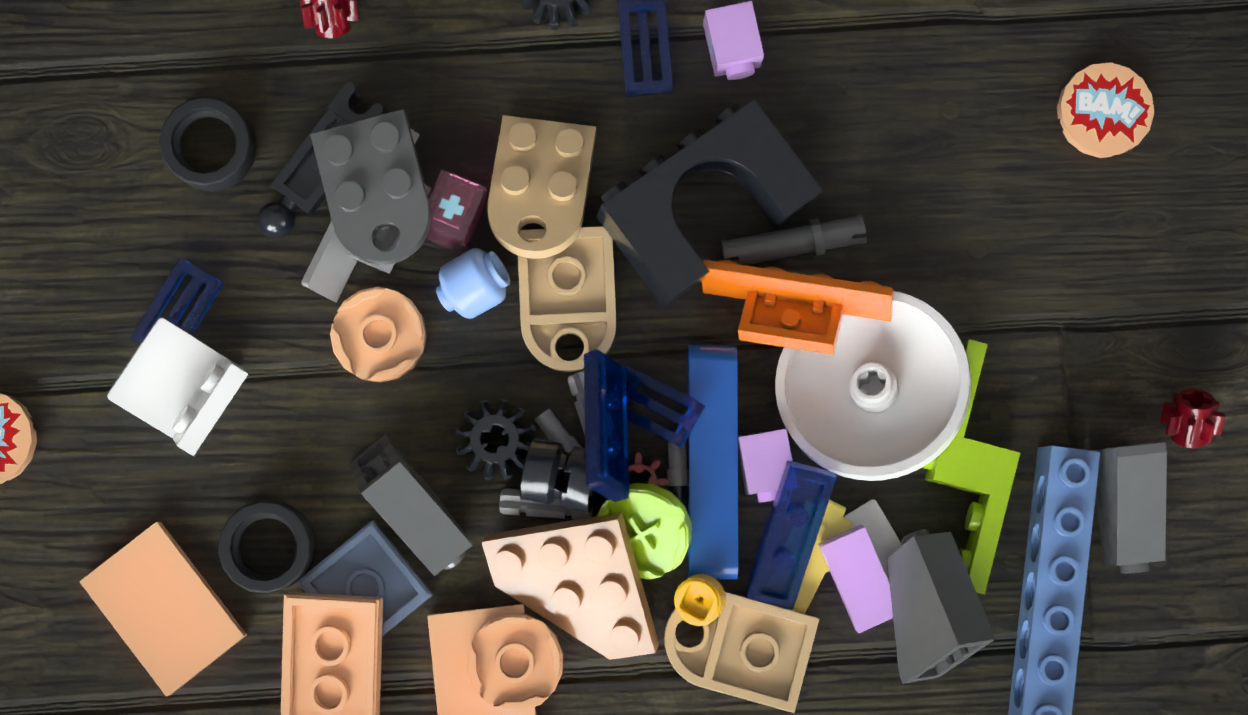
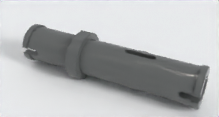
[721,214,867,265]

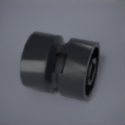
[521,438,603,513]

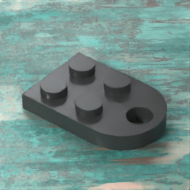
[310,109,431,265]

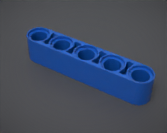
[687,344,738,580]

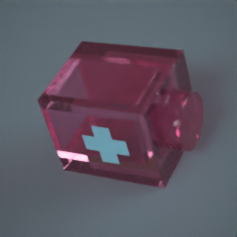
[427,170,489,249]

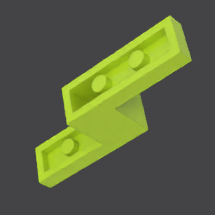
[922,339,1020,595]

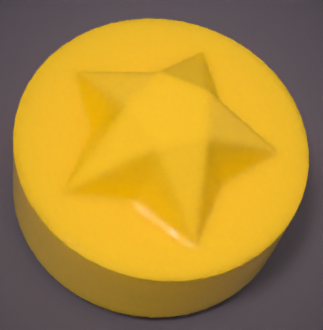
[674,574,726,626]

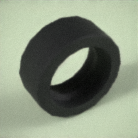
[159,96,257,192]
[218,501,316,593]

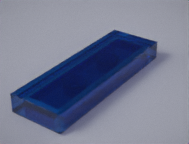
[584,349,630,502]
[745,460,837,610]

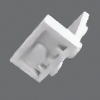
[107,318,248,456]

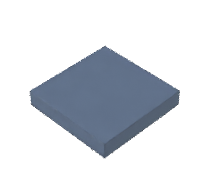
[297,520,434,636]

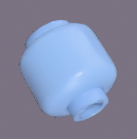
[436,248,510,319]

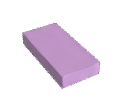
[818,524,893,633]

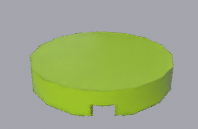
[597,483,692,579]

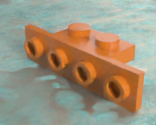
[702,260,893,355]

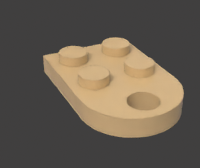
[488,115,596,259]
[518,226,616,372]
[664,592,819,713]

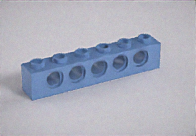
[1008,446,1100,715]

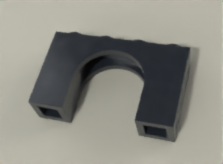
[596,99,823,308]

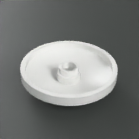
[775,291,971,481]

